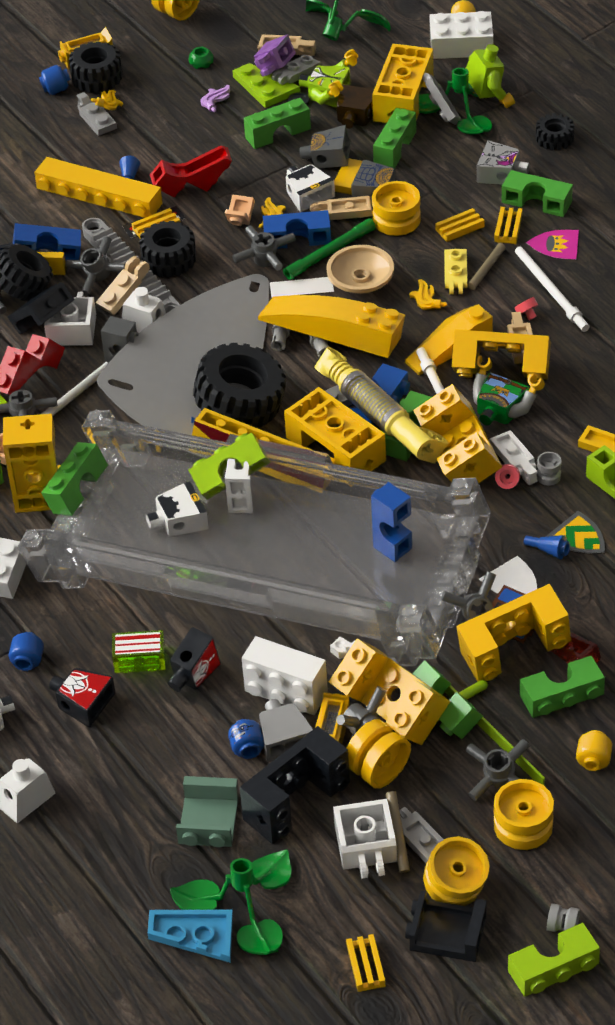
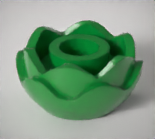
[189,47,214,69]

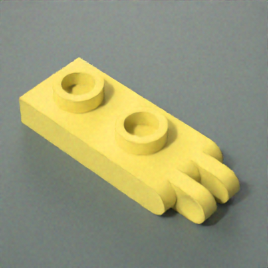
[444,249,467,295]

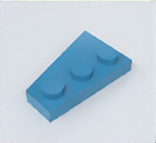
[147,910,233,963]

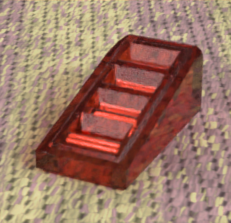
[543,632,601,663]

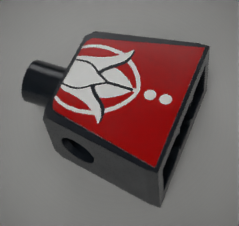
[167,627,221,692]
[49,668,115,727]

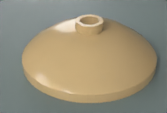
[327,245,394,294]

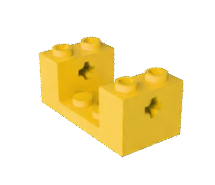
[372,44,434,123]
[452,329,551,383]
[413,384,502,494]
[284,387,386,485]
[3,414,61,513]
[456,584,571,682]
[328,638,451,745]

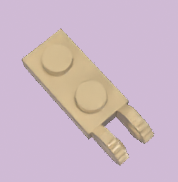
[310,196,372,220]
[96,256,150,315]

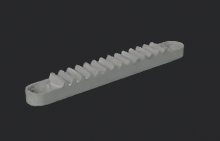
[82,218,180,313]

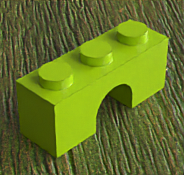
[188,432,271,500]
[586,445,615,499]
[508,923,600,997]

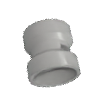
[537,452,562,486]
[547,903,580,932]

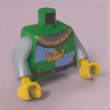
[472,355,545,426]

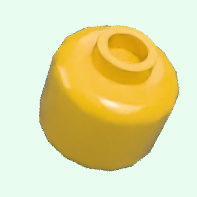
[576,730,613,771]

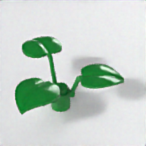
[305,0,391,41]
[419,68,492,134]
[170,850,292,955]

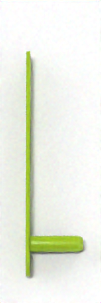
[445,680,545,785]

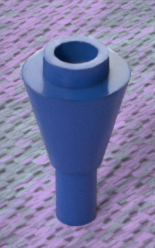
[119,155,141,179]
[524,535,570,560]

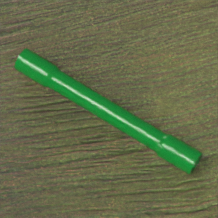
[283,218,376,280]

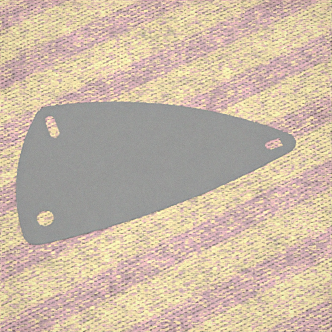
[97,274,269,457]

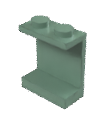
[176,776,239,847]

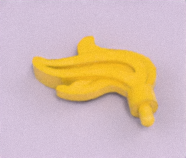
[91,90,123,110]
[259,197,286,228]
[409,279,447,310]

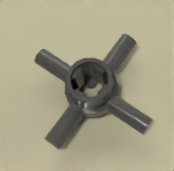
[232,225,296,271]
[66,236,125,296]
[0,385,58,417]
[441,571,496,621]
[336,686,386,746]
[466,739,530,801]

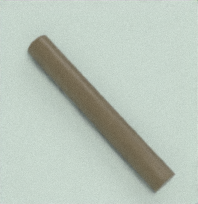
[467,243,506,290]
[386,791,410,873]

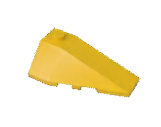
[405,304,493,376]

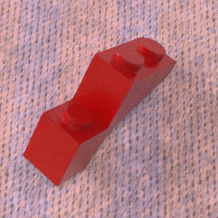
[150,146,232,197]
[0,334,65,395]

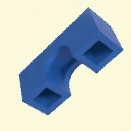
[263,210,331,249]
[13,223,81,262]
[371,482,412,562]

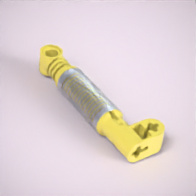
[314,347,449,463]

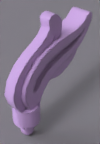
[200,85,230,113]

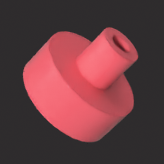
[514,297,538,321]
[495,464,520,489]

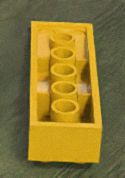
[258,295,405,358]

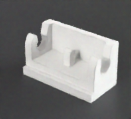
[225,459,253,514]

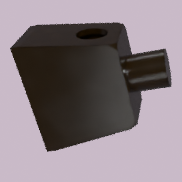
[337,84,374,129]

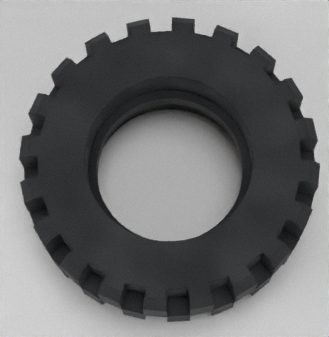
[193,343,286,428]

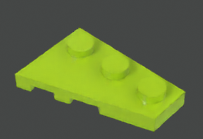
[232,63,300,108]

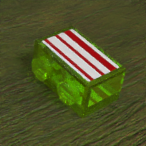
[112,630,166,673]

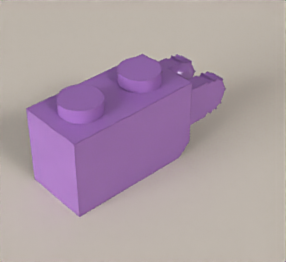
[254,35,296,77]

